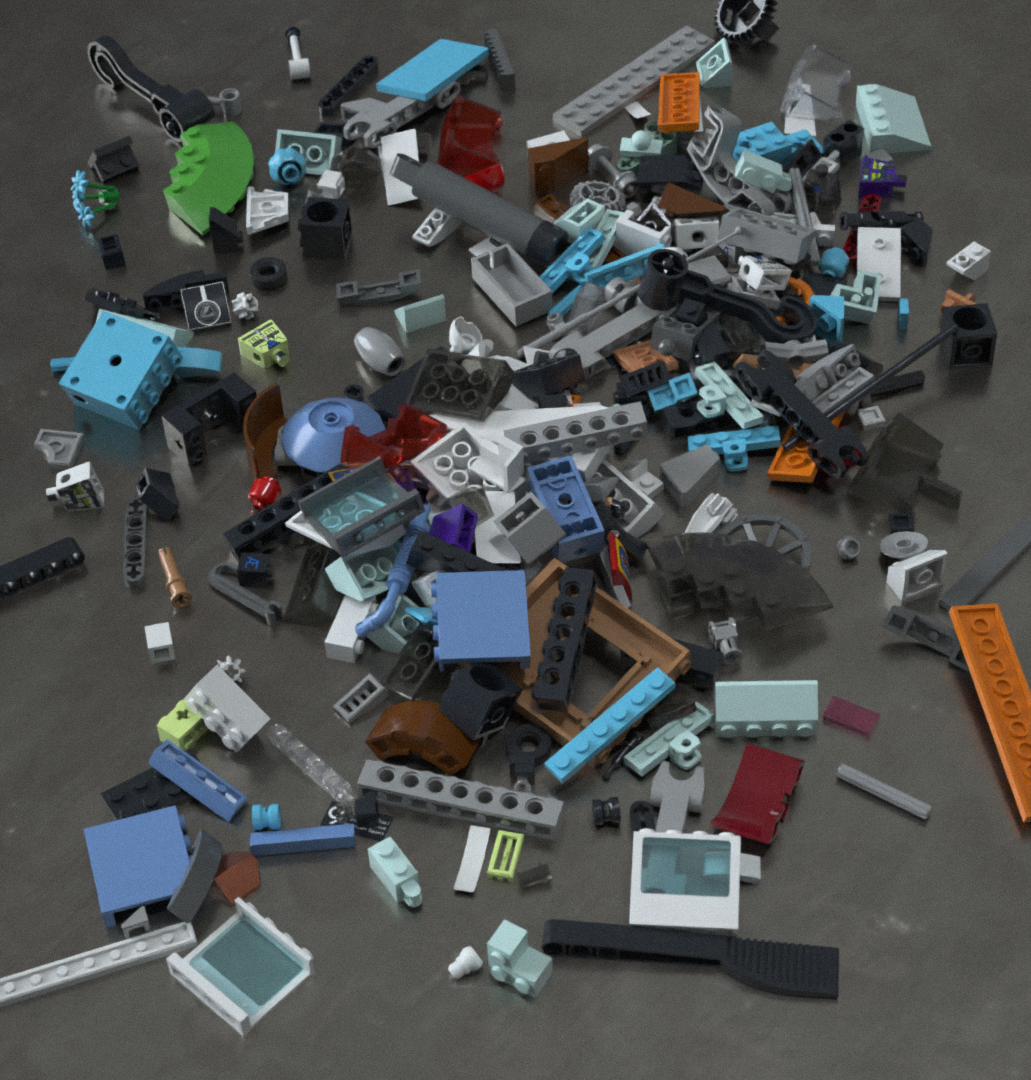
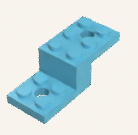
[732,122,826,163]

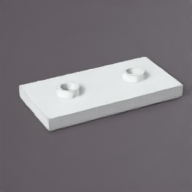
[857,227,901,302]

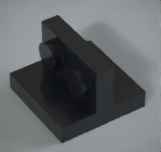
[88,135,140,183]

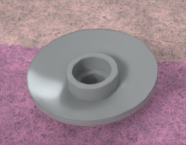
[880,531,928,559]

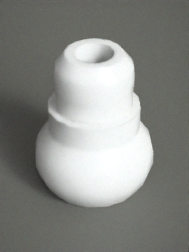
[448,946,483,979]

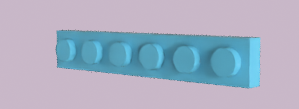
[545,667,676,784]

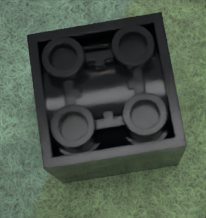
[297,197,353,259]
[941,303,997,370]
[438,662,523,740]

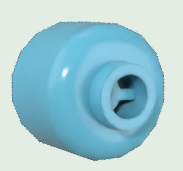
[818,247,849,279]

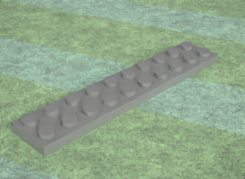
[553,25,715,137]

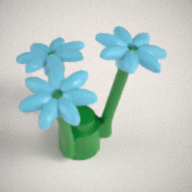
[71,170,120,228]

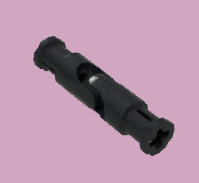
[839,211,924,230]

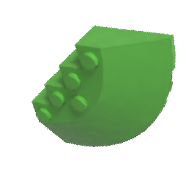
[163,122,255,235]

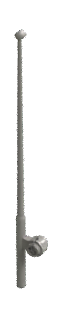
[516,226,744,359]

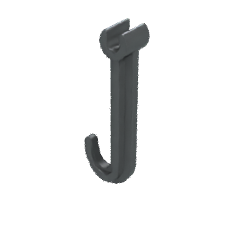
[208,562,284,627]

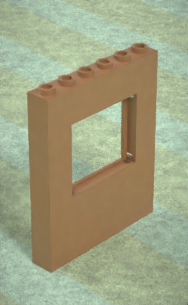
[458,558,691,768]

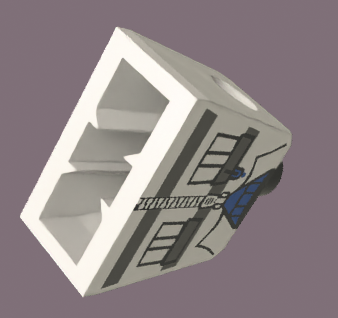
[738,254,792,291]

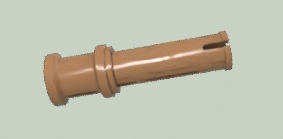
[158,547,192,608]

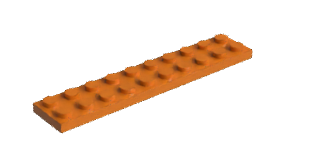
[949,603,1031,823]

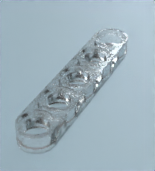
[266,722,356,806]

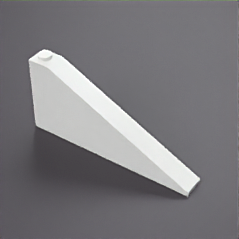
[421,405,612,483]

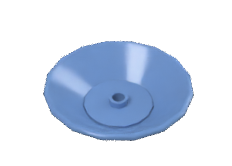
[281,398,385,473]

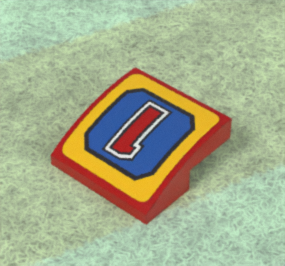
[608,534,632,600]

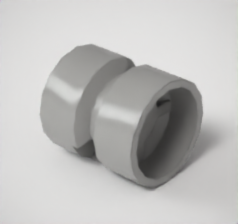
[603,277,638,314]

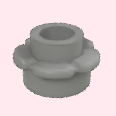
[838,536,860,559]

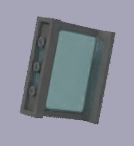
[298,456,425,558]

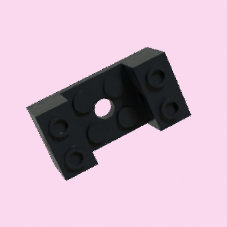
[162,372,257,466]

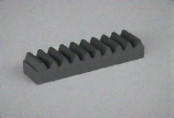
[484,28,516,91]

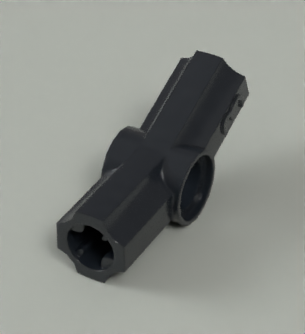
[593,500,648,563]

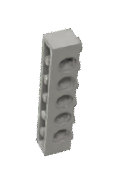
[503,401,648,464]

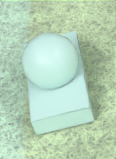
[620,130,663,158]

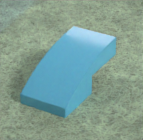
[647,373,698,413]

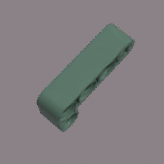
[617,121,677,176]

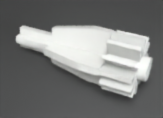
[672,493,738,567]

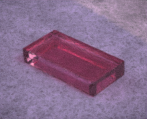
[823,696,880,737]

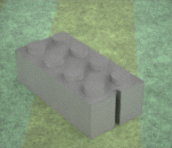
[471,243,553,326]

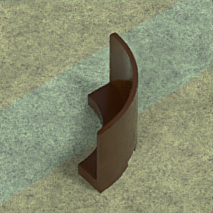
[243,383,288,481]
[365,701,482,776]

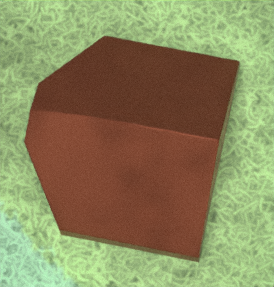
[211,852,261,907]

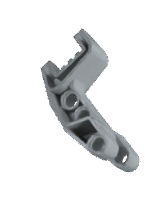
[687,104,796,216]

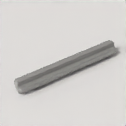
[837,763,932,819]

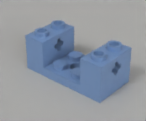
[526,455,605,563]

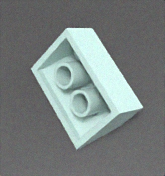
[275,129,342,175]
[325,544,411,601]

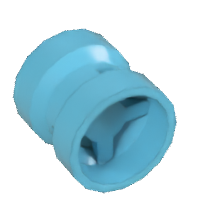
[252,804,281,831]

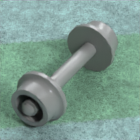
[588,144,639,198]

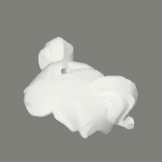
[449,316,482,360]

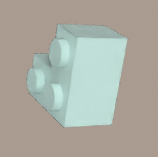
[830,270,881,324]
[487,919,553,997]

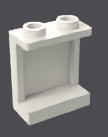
[616,210,672,256]

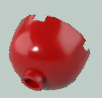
[464,164,505,195]

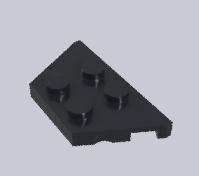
[84,288,161,322]

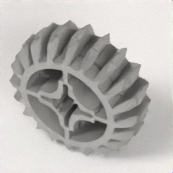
[570,180,626,212]

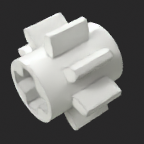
[232,292,259,320]
[217,655,246,682]

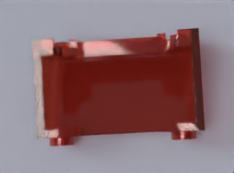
[437,94,503,173]
[340,403,447,469]

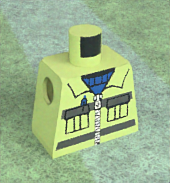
[238,319,290,368]

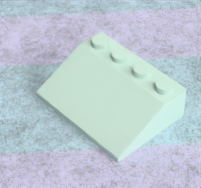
[856,84,931,154]

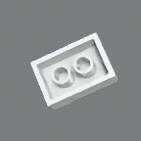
[184,665,270,753]

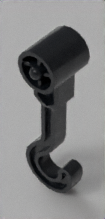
[87,35,215,142]
[638,249,818,344]

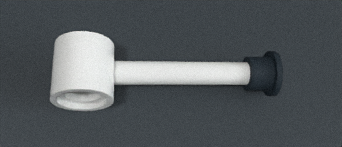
[285,26,311,80]

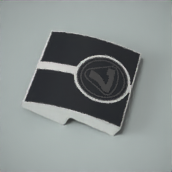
[181,282,231,331]

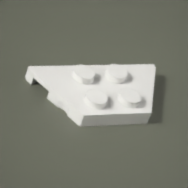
[246,186,289,234]

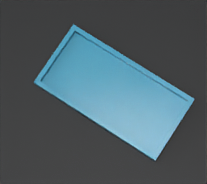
[376,39,490,101]

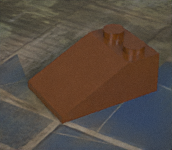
[528,137,589,196]
[658,182,729,219]

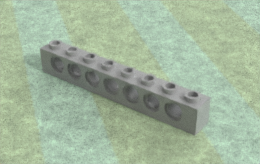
[357,759,564,841]

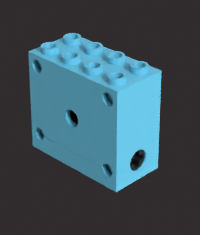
[59,311,183,430]

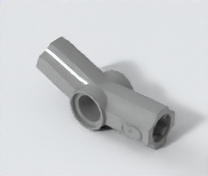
[760,339,829,370]

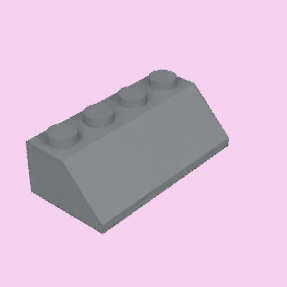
[718,207,816,264]

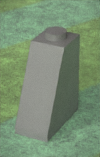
[659,444,721,509]

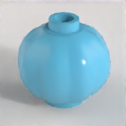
[268,148,306,186]

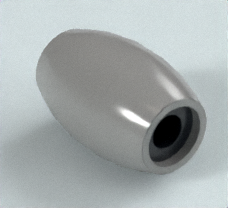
[354,327,405,376]

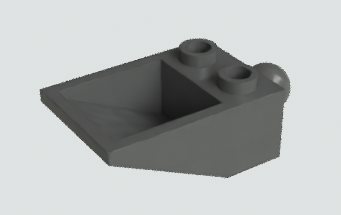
[651,304,721,361]

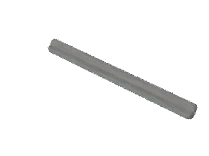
[788,168,820,266]

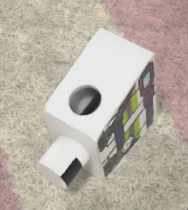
[46,462,104,511]

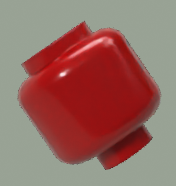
[248,476,282,511]

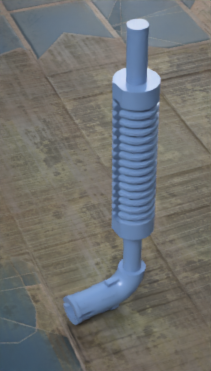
[355,504,431,638]

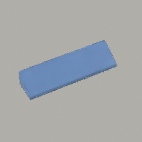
[149,739,248,822]
[250,823,356,856]

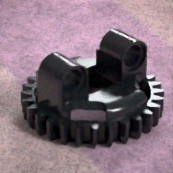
[714,0,780,46]

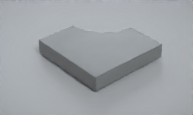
[34,429,85,470]

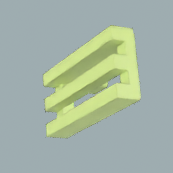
[487,830,524,882]

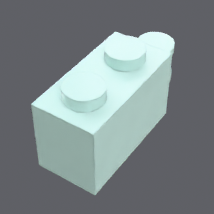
[735,150,792,193]
[368,837,422,907]

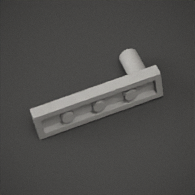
[812,367,875,414]

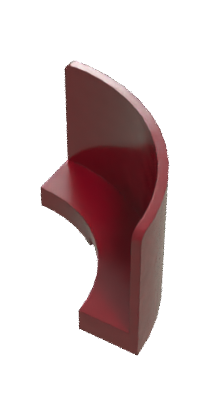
[710,744,805,844]

